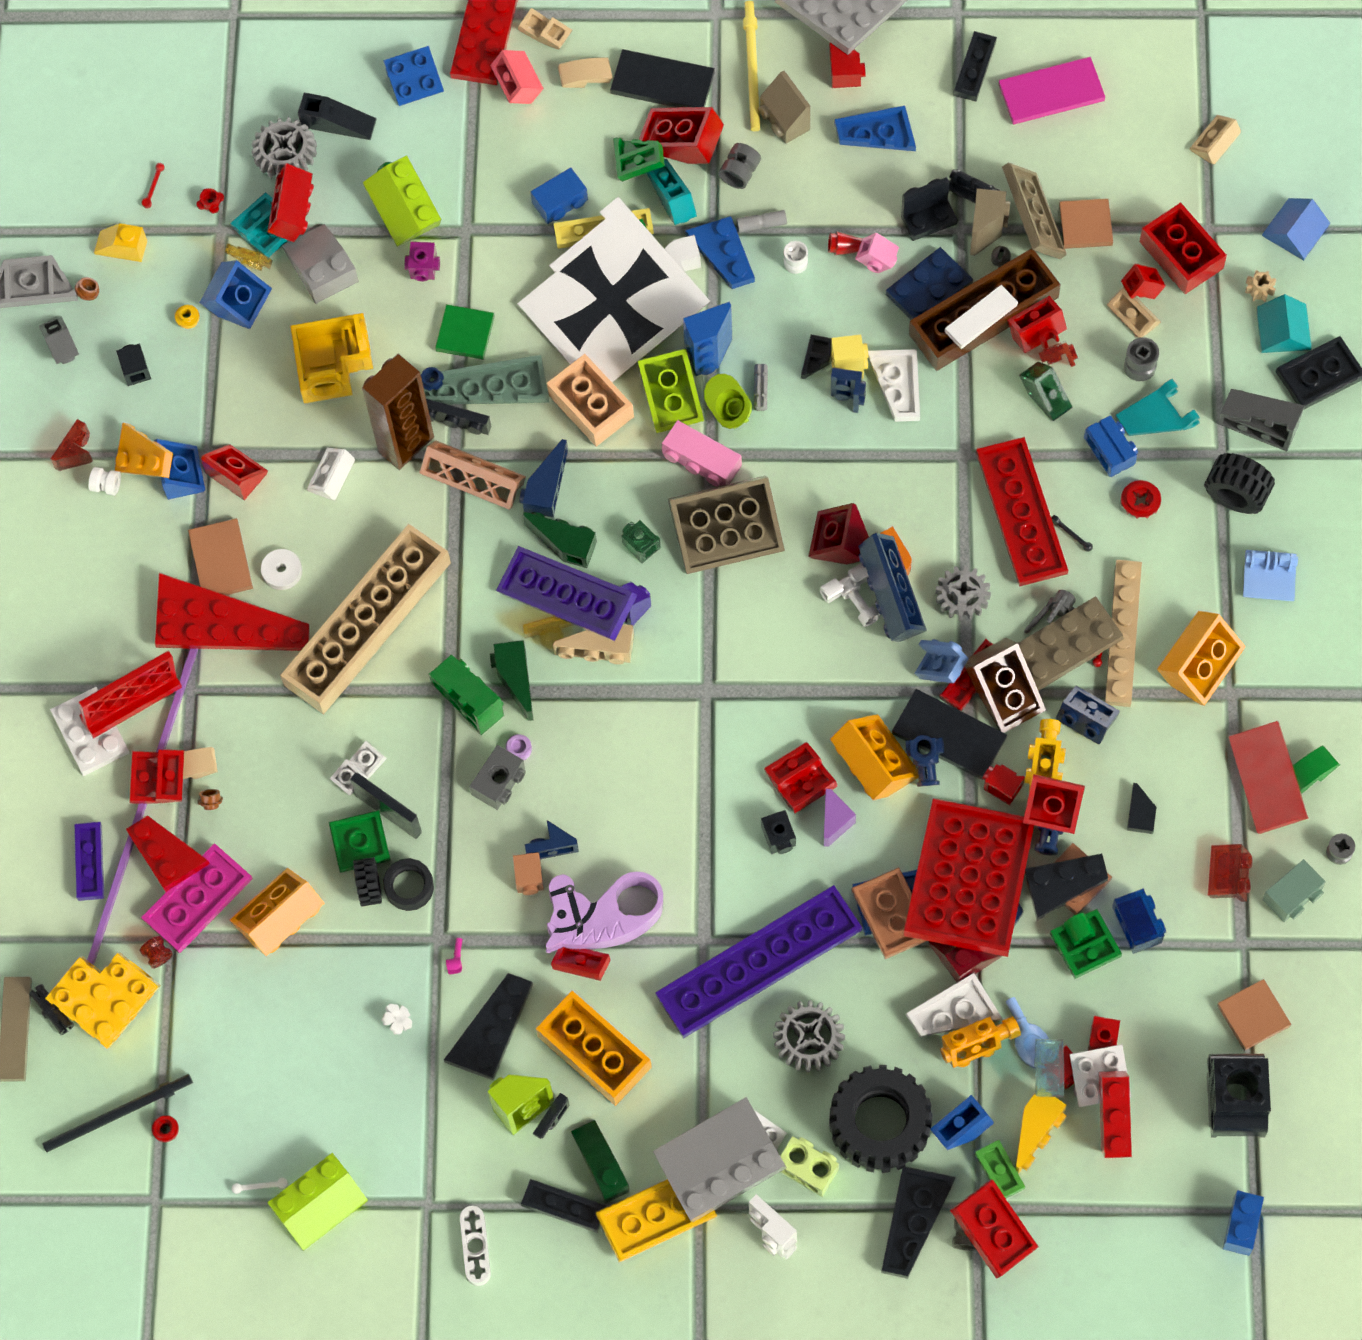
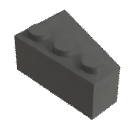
[1217,389,1305,452]

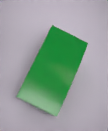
[1293,745,1340,794]

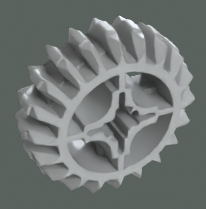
[252,117,317,178]
[773,1000,845,1072]

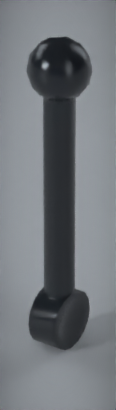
[1051,515,1093,552]

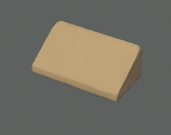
[1190,115,1241,165]
[1107,287,1161,338]

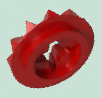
[1121,480,1161,519]

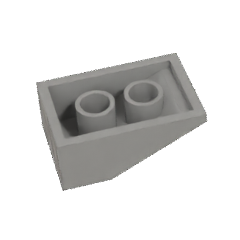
[282,224,359,304]

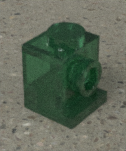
[621,520,661,563]

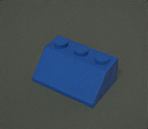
[683,301,732,376]

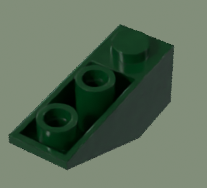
[523,512,597,568]

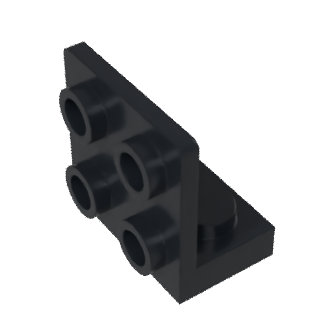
[901,177,958,241]

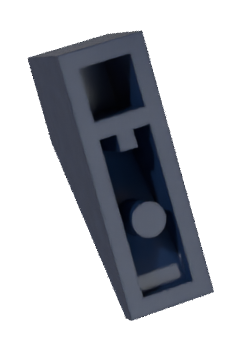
[519,439,568,518]

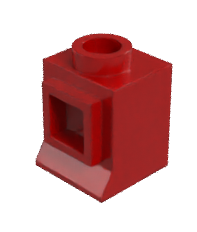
[982,764,1025,806]

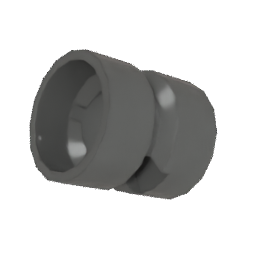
[718,143,761,189]
[1124,337,1159,381]

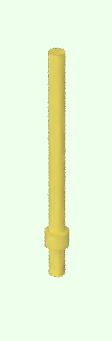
[743,1,760,132]

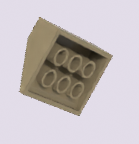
[668,476,785,574]

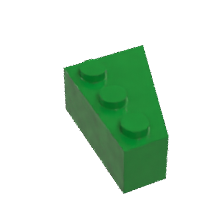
[429,654,504,735]

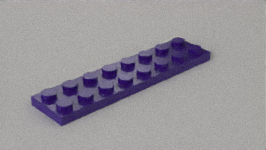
[655,885,862,1039]

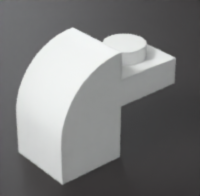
[665,235,701,271]

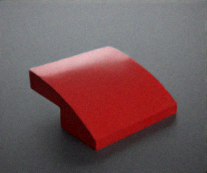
[764,742,838,814]
[130,749,184,804]

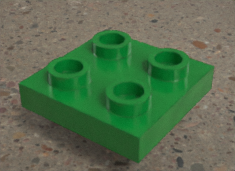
[1050,909,1122,979]

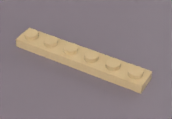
[1105,560,1142,707]

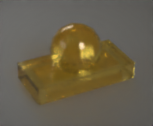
[522,616,574,649]

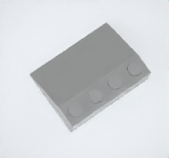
[653,1097,787,1222]

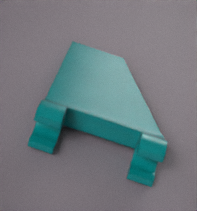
[1115,379,1200,436]

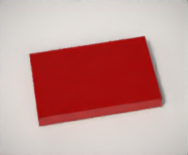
[950,1179,1039,1279]

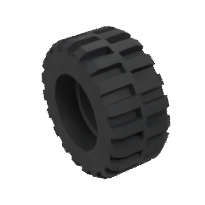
[829,1065,932,1173]

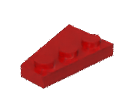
[126,815,210,892]

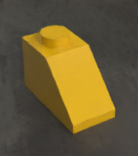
[94,223,147,262]

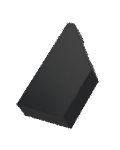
[801,334,831,379]
[1127,783,1157,834]
[532,1093,570,1139]

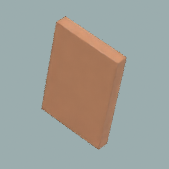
[188,518,253,595]
[851,867,926,959]

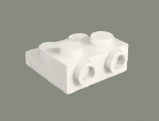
[749,1194,797,1259]

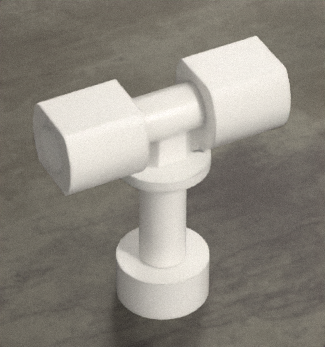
[820,564,880,627]

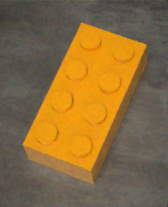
[536,991,652,1106]

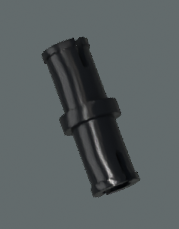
[29,984,74,1035]

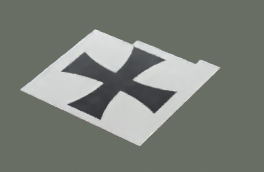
[517,197,710,382]

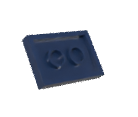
[885,247,973,320]

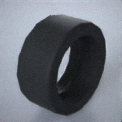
[383,858,434,911]

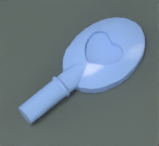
[1006,997,1052,1069]

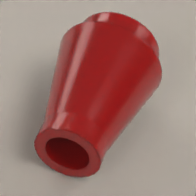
[828,231,863,256]

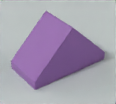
[824,789,856,847]

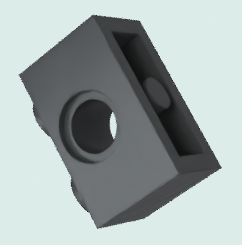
[469,745,526,810]

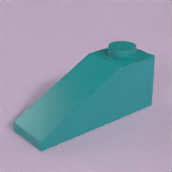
[647,158,697,225]

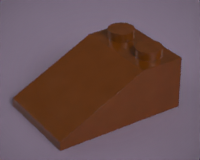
[965,638,1046,733]

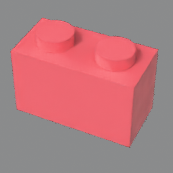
[490,50,544,104]

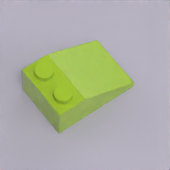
[637,348,704,433]

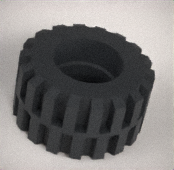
[1204,453,1275,514]

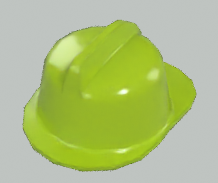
[704,374,752,429]

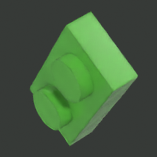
[975,1140,1025,1199]

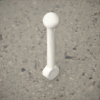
[232,1178,288,1194]

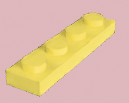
[553,208,654,249]

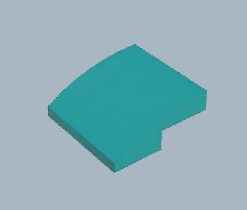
[230,192,288,260]

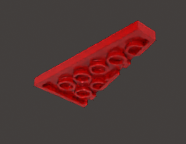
[155,573,310,651]

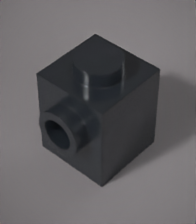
[761,810,796,854]

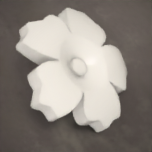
[381,1004,412,1035]

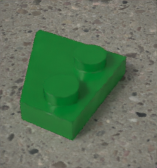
[613,137,665,182]

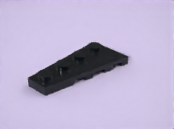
[444,973,533,1081]

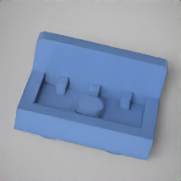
[914,639,969,683]

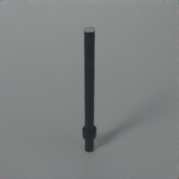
[42,1074,193,1153]

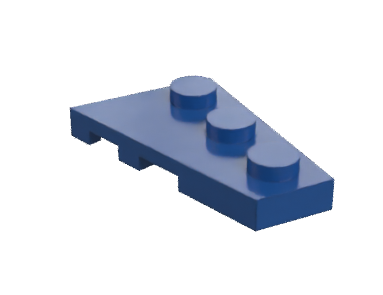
[834,105,916,151]
[685,216,755,289]

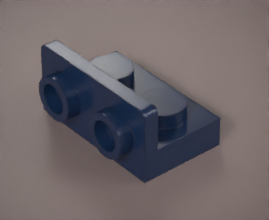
[831,368,866,413]
[1056,686,1120,744]

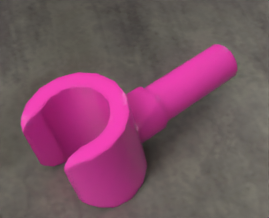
[446,938,463,975]

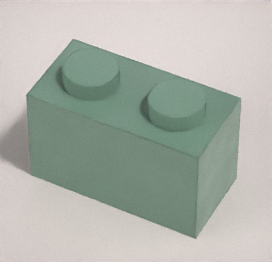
[1262,859,1326,922]

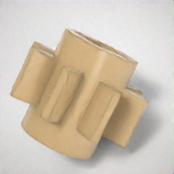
[1245,270,1276,302]

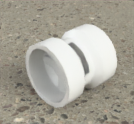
[784,241,808,274]
[89,467,121,496]

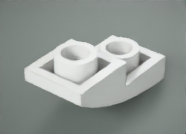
[330,741,387,795]

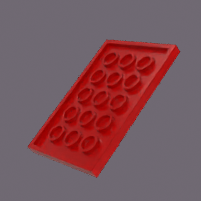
[903,798,1034,957]

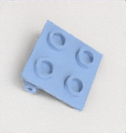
[1243,550,1298,601]

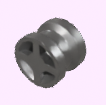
[1326,833,1355,865]

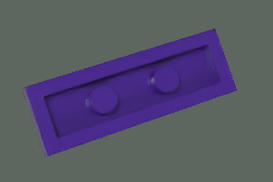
[74,822,104,901]

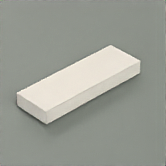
[945,285,1018,349]

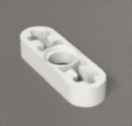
[460,1206,491,1286]

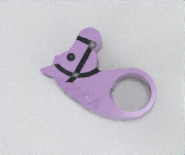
[546,872,663,953]

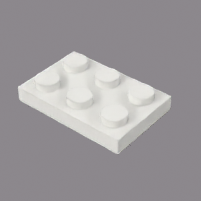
[50,687,130,776]

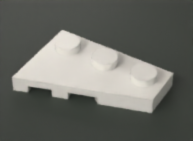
[906,973,1002,1037]

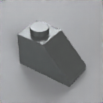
[39,316,79,364]

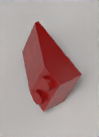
[639,107,724,164]

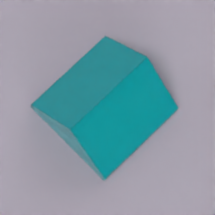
[1256,294,1312,353]

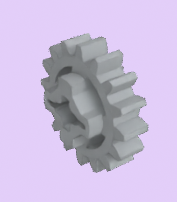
[935,566,991,621]

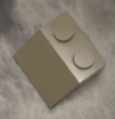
[759,71,810,144]
[970,189,1010,256]

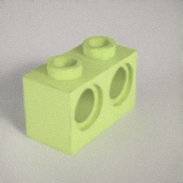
[781,1136,839,1197]

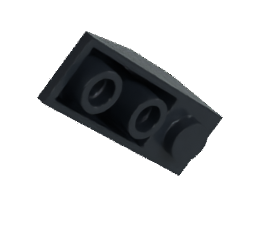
[298,92,377,140]

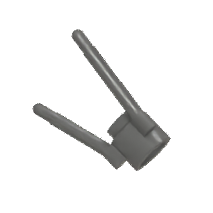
[1024,590,1076,633]

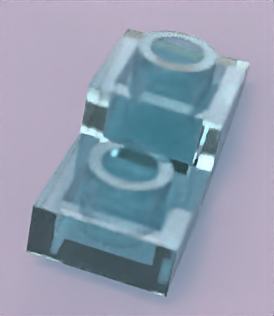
[1034,1039,1064,1097]

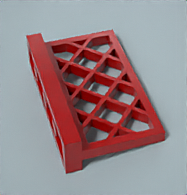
[79,650,182,739]

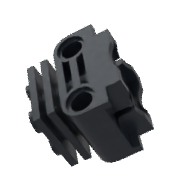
[1207,1054,1271,1138]

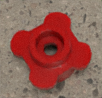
[196,188,224,214]

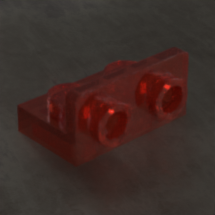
[1038,341,1078,367]
[1208,844,1252,902]

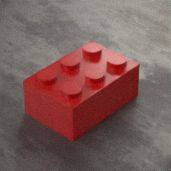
[1139,202,1227,294]

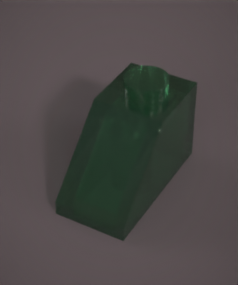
[1019,361,1073,421]

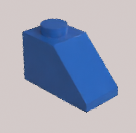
[930,1095,994,1150]

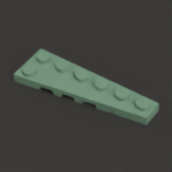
[424,355,549,404]

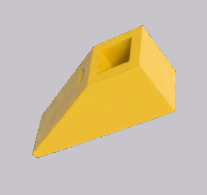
[1015,1086,1067,1174]

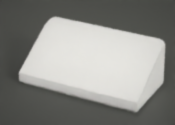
[307,447,355,500]

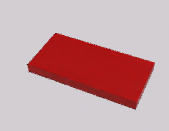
[1229,721,1309,834]

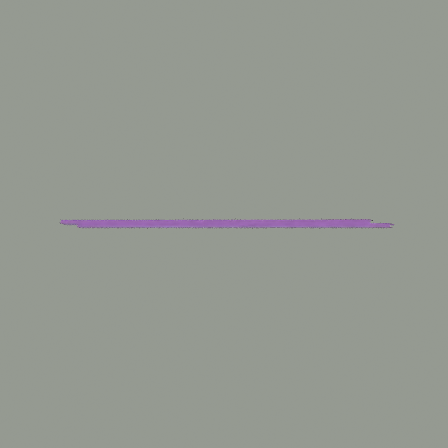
[87,649,198,965]

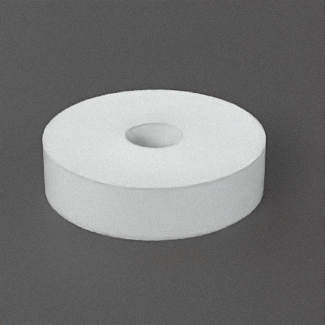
[261,549,302,590]

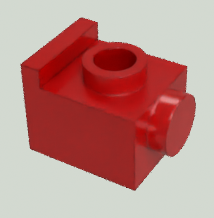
[1121,264,1166,299]

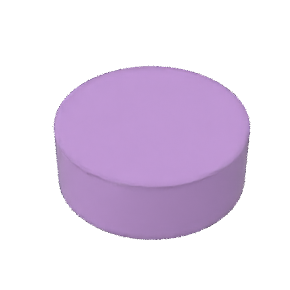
[506,734,532,760]

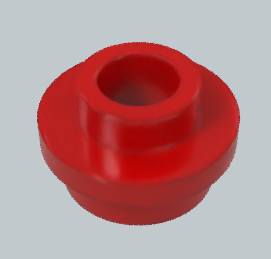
[152,1115,179,1142]

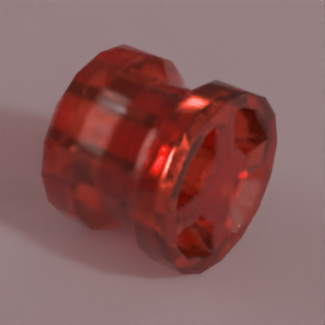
[139,936,173,969]

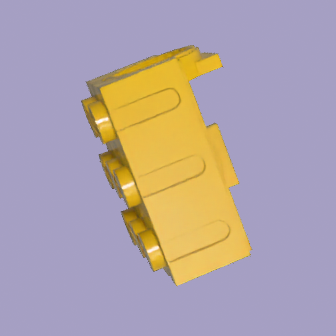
[290,313,374,404]
[45,953,161,1049]

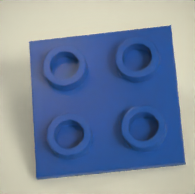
[383,46,444,106]

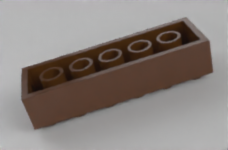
[909,248,1061,371]
[362,354,434,471]

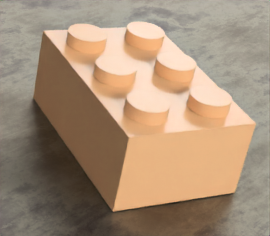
[547,354,634,447]

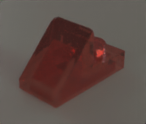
[50,419,93,471]

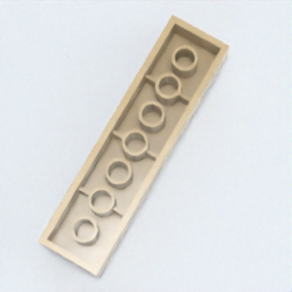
[280,524,451,715]

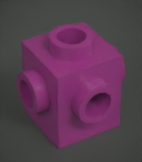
[404,242,440,282]

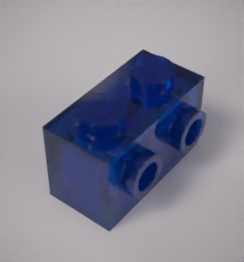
[1112,888,1166,954]

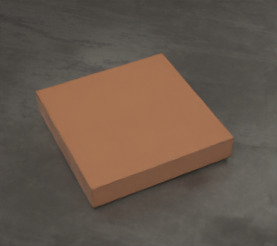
[1059,199,1113,249]
[1217,979,1291,1051]

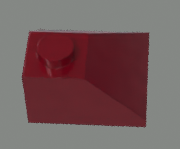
[808,503,869,565]
[928,941,1002,983]

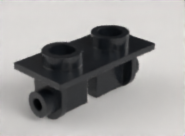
[949,169,1000,203]

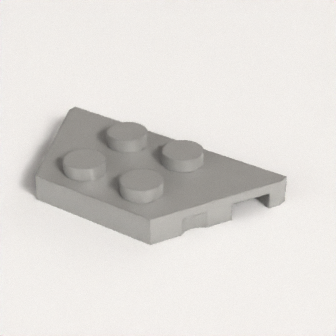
[0,255,78,308]

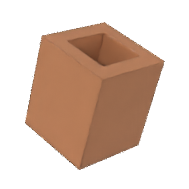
[513,853,544,895]

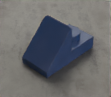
[524,820,579,860]

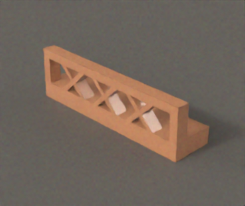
[420,441,526,510]

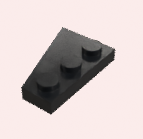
[1025,853,1108,921]

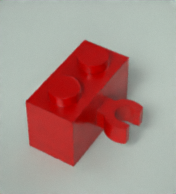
[1007,295,1067,353]

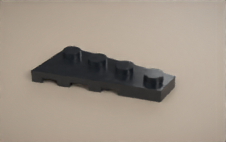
[881,1166,956,1279]

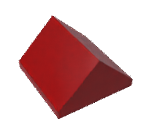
[201,444,268,501]
[1023,774,1085,834]

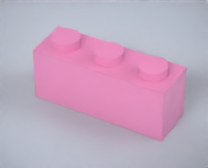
[662,420,742,487]

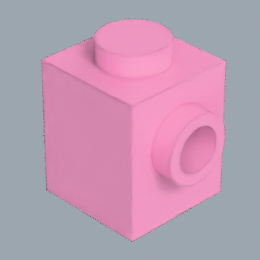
[856,233,899,273]

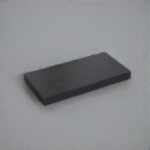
[610,49,715,108]
[892,689,1007,780]

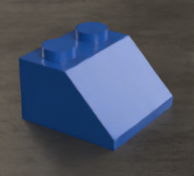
[199,260,272,329]

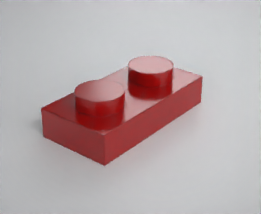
[551,947,611,981]

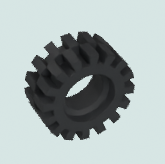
[353,857,382,907]

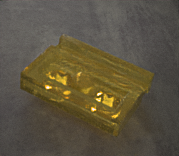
[225,243,273,271]

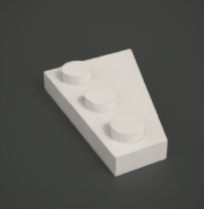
[868,349,920,422]

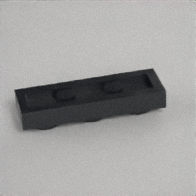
[953,31,997,102]
[426,399,492,435]
[521,1179,607,1233]

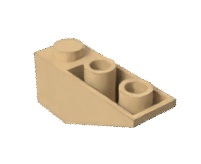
[553,624,634,665]

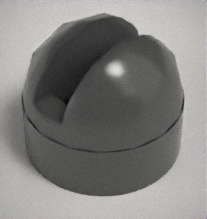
[991,246,1011,267]

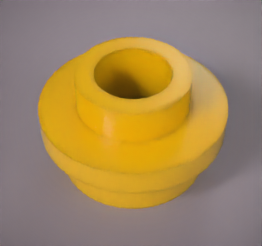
[175,305,200,329]

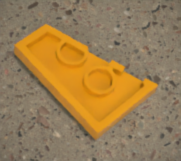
[115,423,173,478]

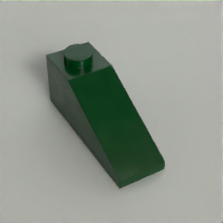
[490,640,534,721]
[571,1120,630,1203]

